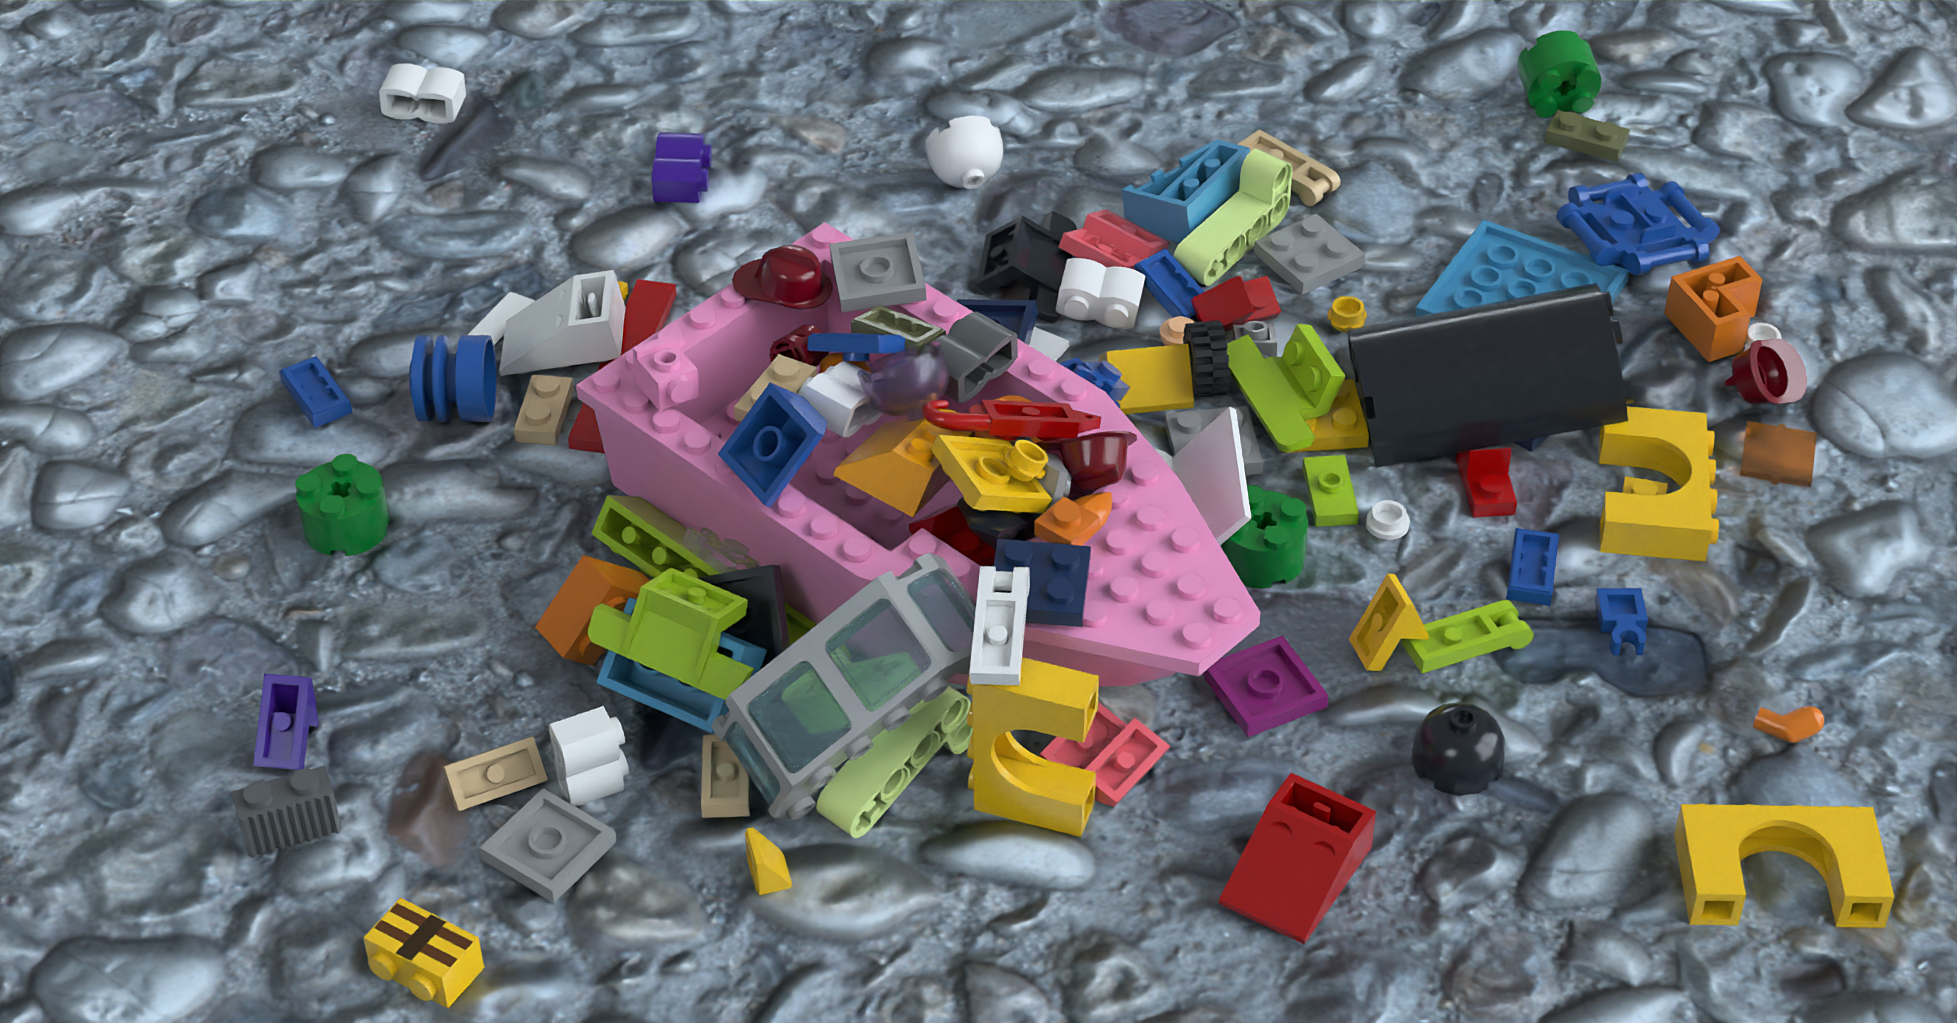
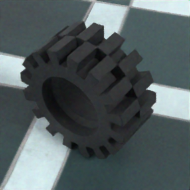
[1183,320,1230,397]

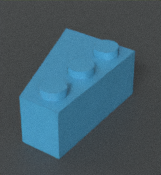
[1121,139,1250,244]

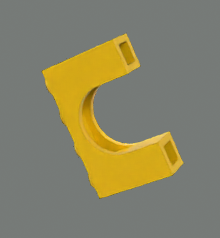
[1598,406,1719,562]
[966,657,1099,837]
[1674,803,1894,928]

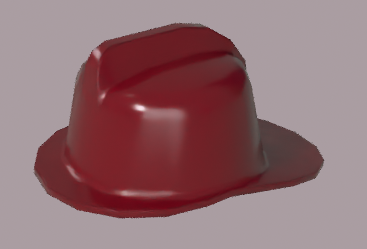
[732,245,833,310]
[1725,339,1807,405]
[1034,431,1137,490]

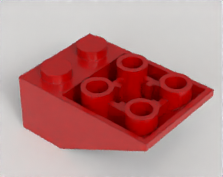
[1218,773,1376,944]

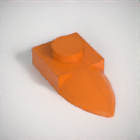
[1034,492,1112,546]

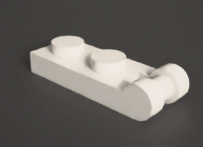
[969,566,1030,685]

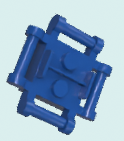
[1556,173,1720,276]

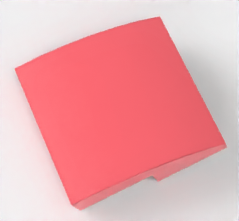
[1058,209,1170,269]
[1038,702,1170,807]

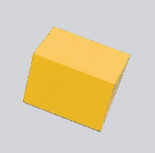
[1099,344,1194,414]

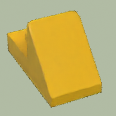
[1349,573,1430,671]

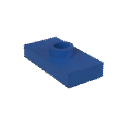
[1133,248,1204,321]
[808,333,905,361]
[279,356,353,428]
[1506,528,1559,606]

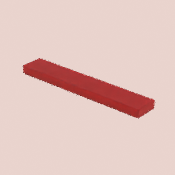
[568,279,677,454]

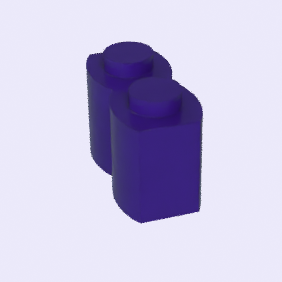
[652,132,712,203]

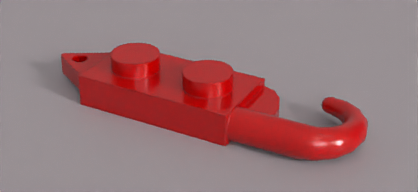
[922,400,1102,441]

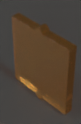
[1740,421,1817,488]

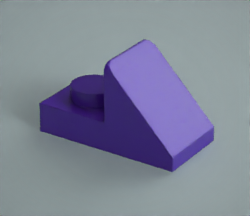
[253,674,319,771]

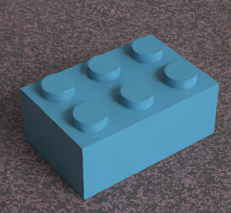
[596,597,767,734]

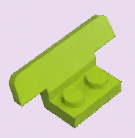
[1227,324,1345,452]
[588,568,754,700]

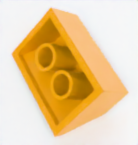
[833,409,975,517]

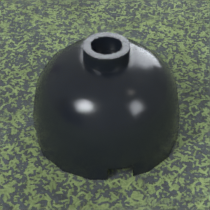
[1411,702,1506,796]

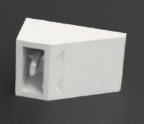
[499,270,625,376]

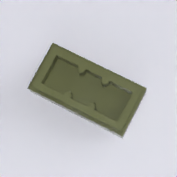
[851,305,946,360]

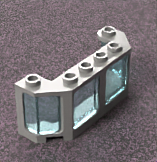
[711,553,976,820]

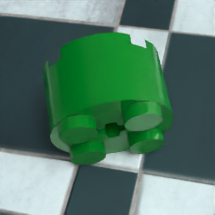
[1517,30,1602,118]
[295,454,390,556]
[1220,485,1308,589]

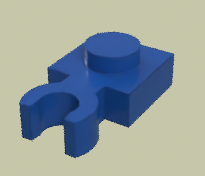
[1073,361,1130,401]
[1595,588,1648,655]

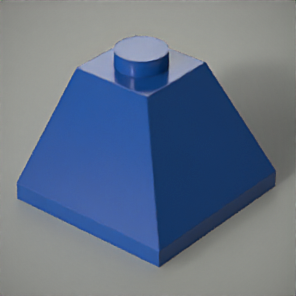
[718,382,828,508]

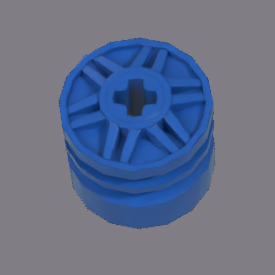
[409,335,497,422]

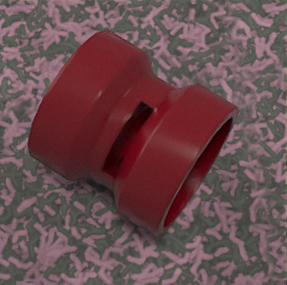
[769,324,829,367]

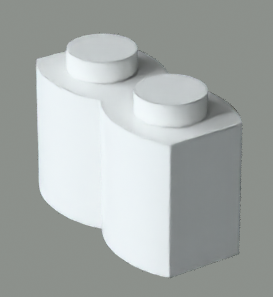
[379,63,466,124]
[1055,258,1145,329]
[798,361,893,438]
[549,706,629,807]

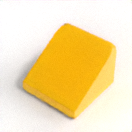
[744,827,792,895]

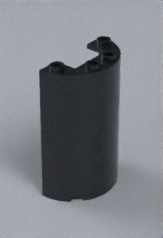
[1347,283,1634,468]

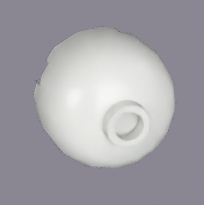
[925,116,1003,189]

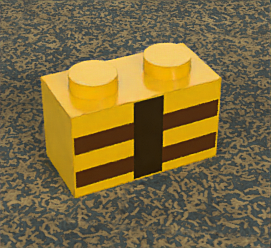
[363,897,484,1008]

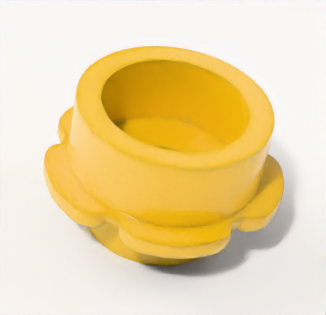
[1327,296,1367,333]
[1004,440,1048,482]

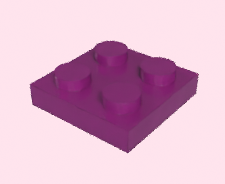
[1203,635,1329,738]

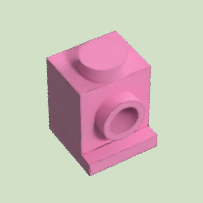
[633,334,699,411]

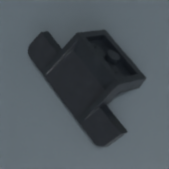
[976,211,1077,323]

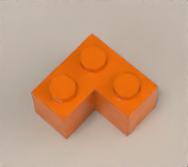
[1664,256,1763,362]
[535,555,650,666]

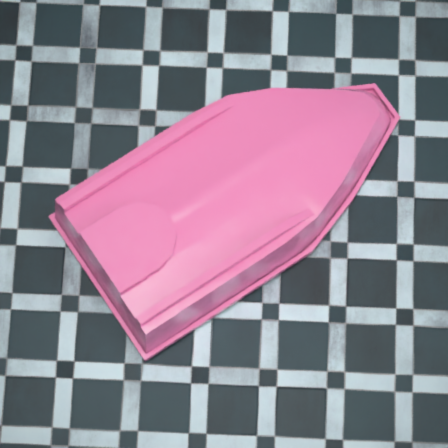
[576,222,1260,686]

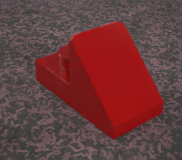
[1191,275,1281,331]
[1456,448,1517,518]
[909,503,996,566]

